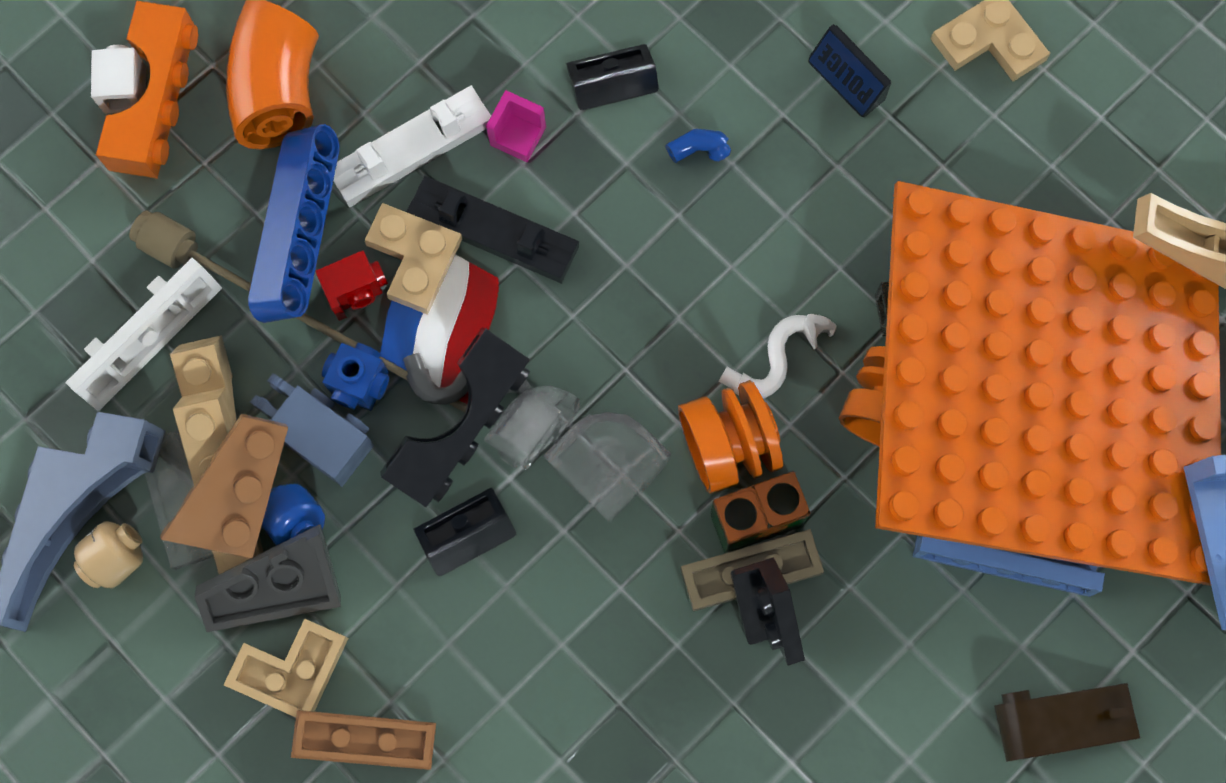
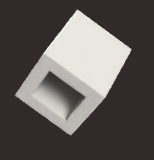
[91,45,146,114]

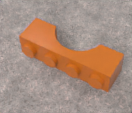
[96,1,198,179]

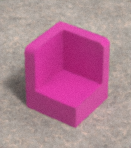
[486,90,546,163]

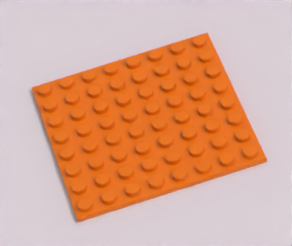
[875,181,1221,586]

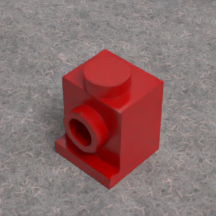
[315,250,388,321]

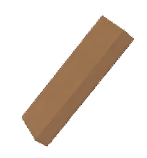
[291,710,436,770]

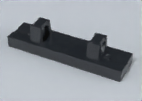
[406,176,579,284]

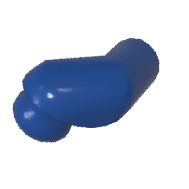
[665,128,731,163]

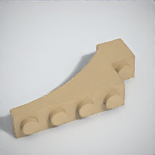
[1133,193,1226,289]
[170,335,263,574]

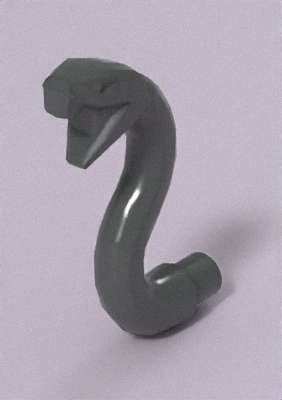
[403,353,532,405]

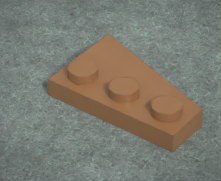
[160,414,288,559]

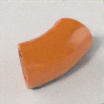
[226,0,319,149]

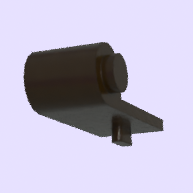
[994,683,1140,762]

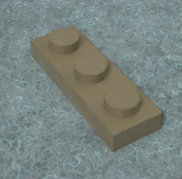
[680,529,824,612]

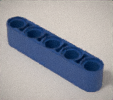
[248,124,339,323]

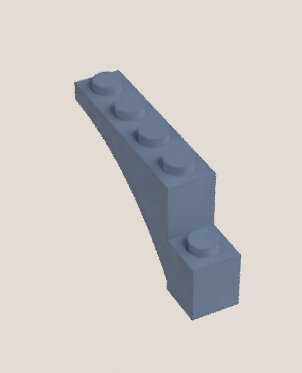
[0,412,166,632]

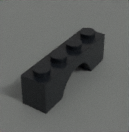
[380,327,530,508]

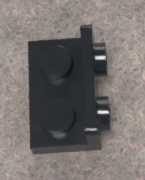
[730,557,805,666]

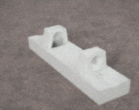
[333,85,491,208]
[65,258,222,412]

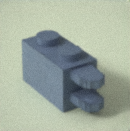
[249,373,374,487]

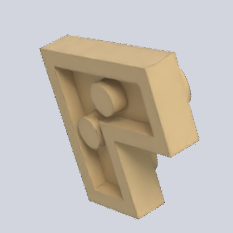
[931,0,1050,82]
[365,203,462,315]
[224,619,349,717]

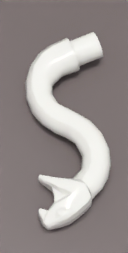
[718,314,837,399]

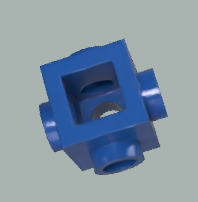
[322,343,389,411]

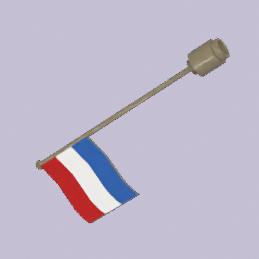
[129,210,499,412]

